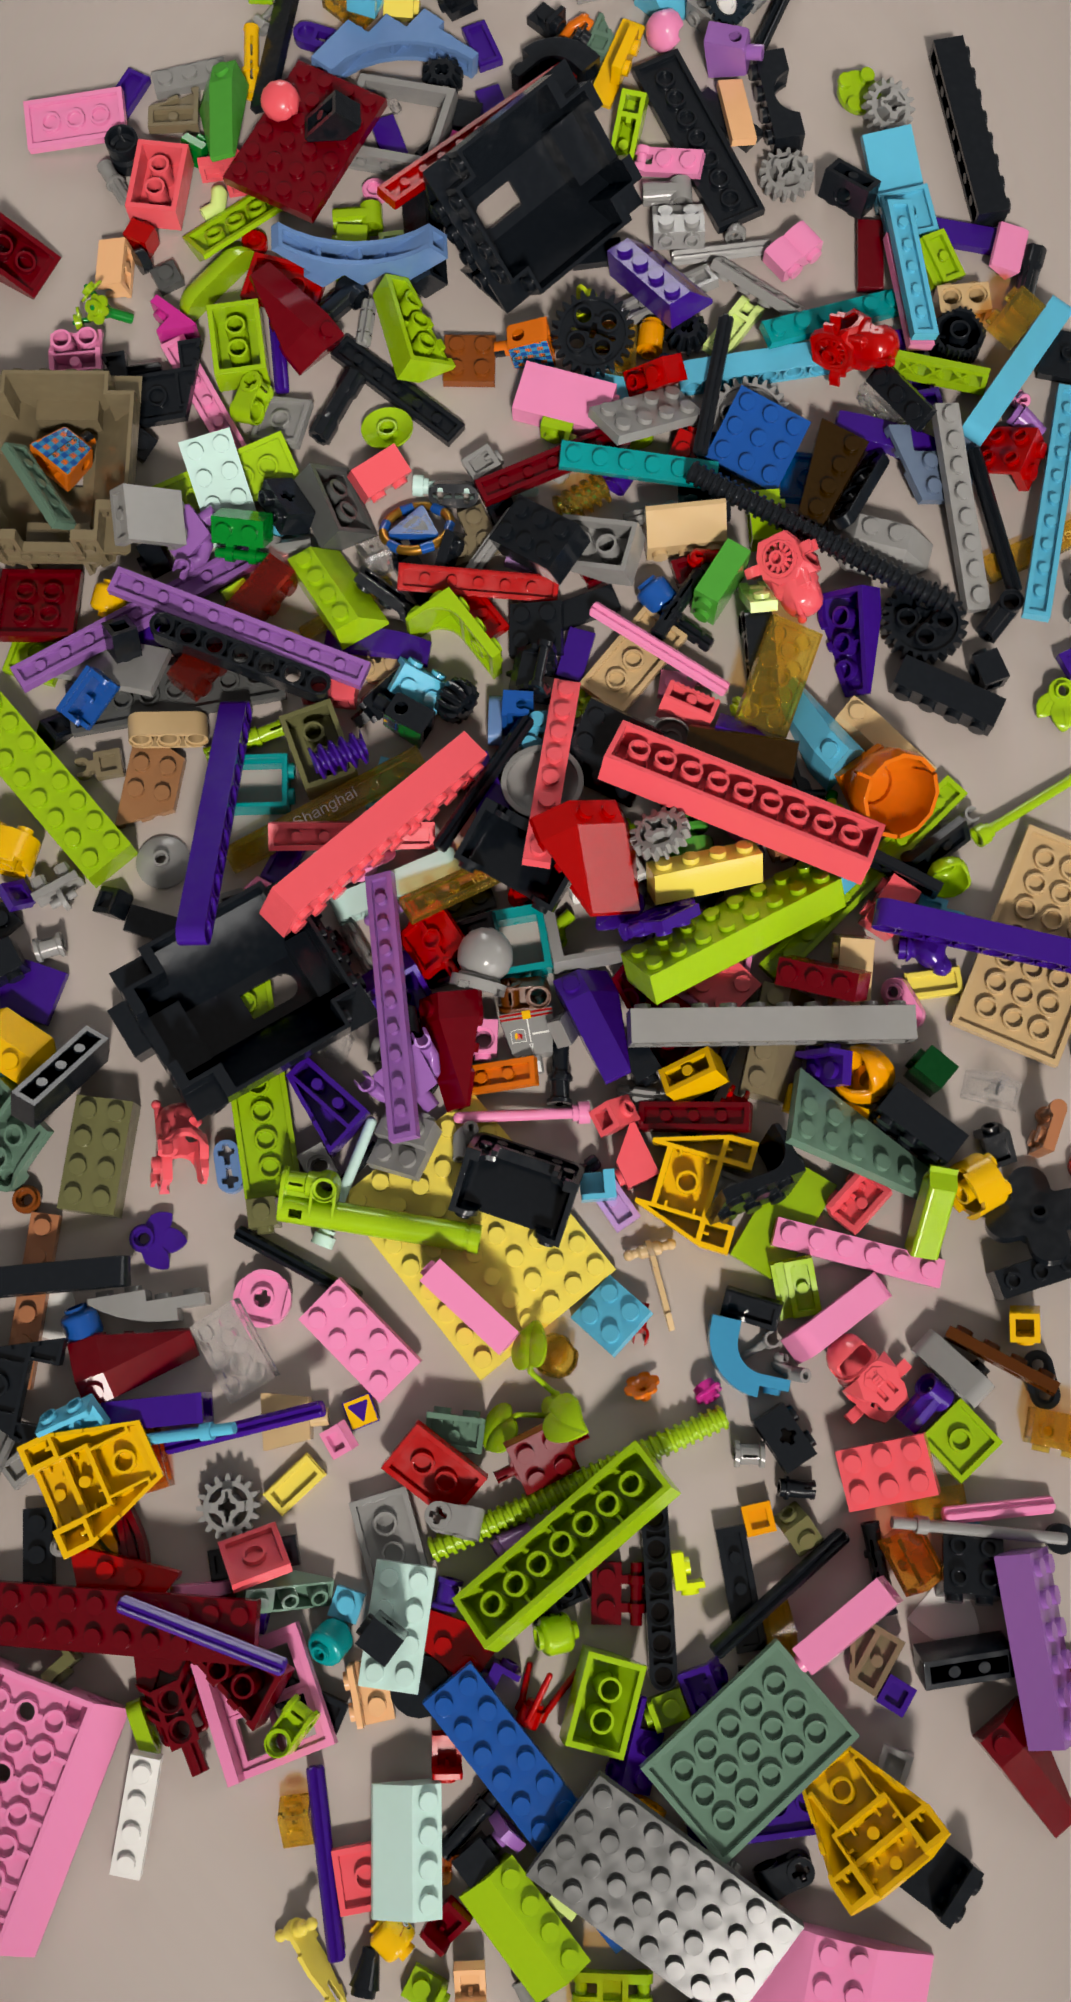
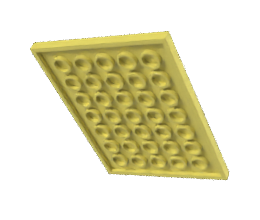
[345,1095,616,1381]

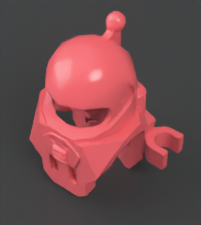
[743,530,824,624]
[150,1100,209,1195]
[826,1333,912,1425]

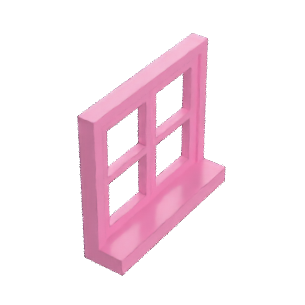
[190,1621,338,1787]

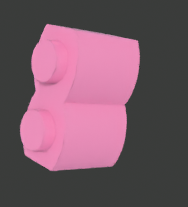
[763,220,823,282]

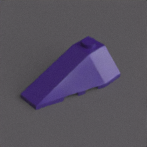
[818,584,882,698]
[553,969,631,1085]

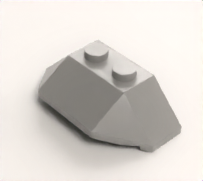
[827,513,933,577]

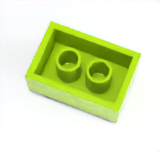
[206,298,271,392]

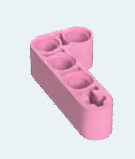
[780,1272,892,1365]

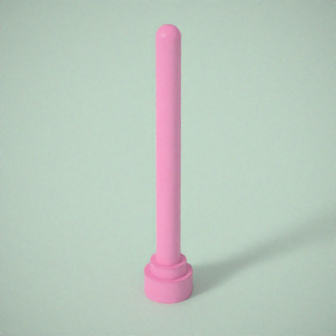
[453,1101,591,1124]

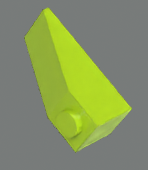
[611,88,649,161]

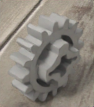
[861,77,915,132]
[758,147,814,203]
[629,806,692,862]
[196,1473,263,1539]

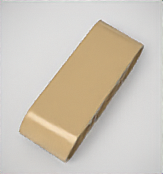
[128,711,209,748]

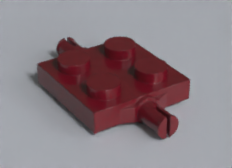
[493,1423,590,1496]

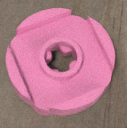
[233,1269,293,1328]

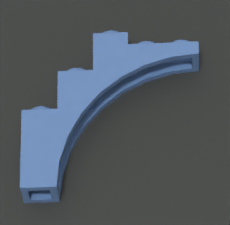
[311,8,479,80]
[271,222,448,287]

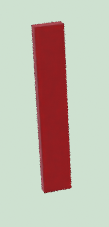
[397,562,559,602]

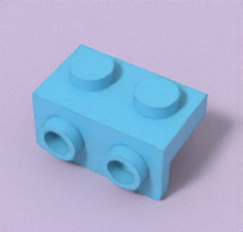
[387,656,447,715]
[35,1394,111,1438]

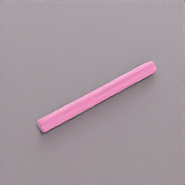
[589,602,730,696]

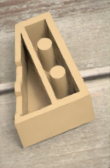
[827,933,875,1006]

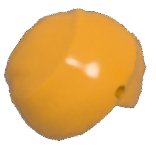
[835,1044,895,1105]

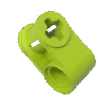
[229,371,274,425]
[264,1693,321,1758]

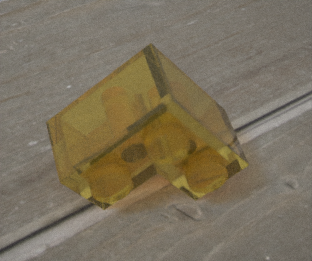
[985,285,1046,350]

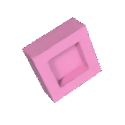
[319,1419,359,1460]

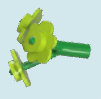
[73,280,134,331]

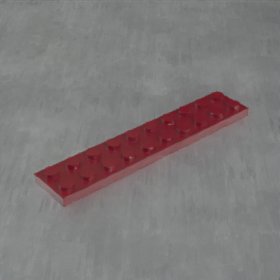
[0,1580,261,1666]

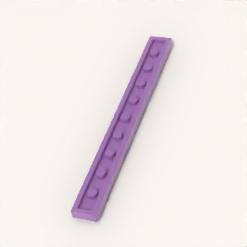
[10,546,261,693]
[107,566,371,690]
[365,870,421,1144]

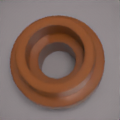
[12,1185,42,1214]

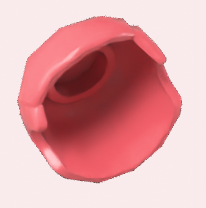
[261,79,301,122]

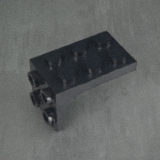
[705,1123,806,1225]

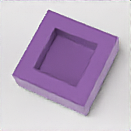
[488,1810,526,1854]

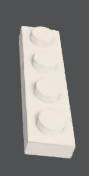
[109,1749,164,1881]

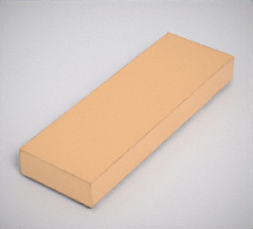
[716,79,757,147]

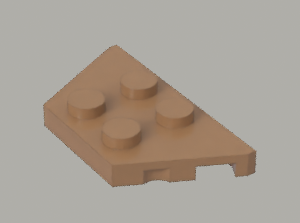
[115,747,186,829]

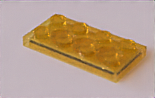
[734,614,823,738]

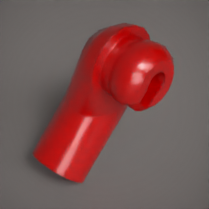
[687,548,720,568]

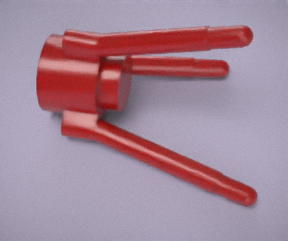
[515,1661,576,1731]

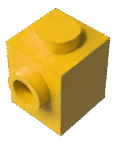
[1009,1305,1041,1346]

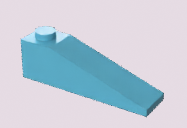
[779,677,864,791]

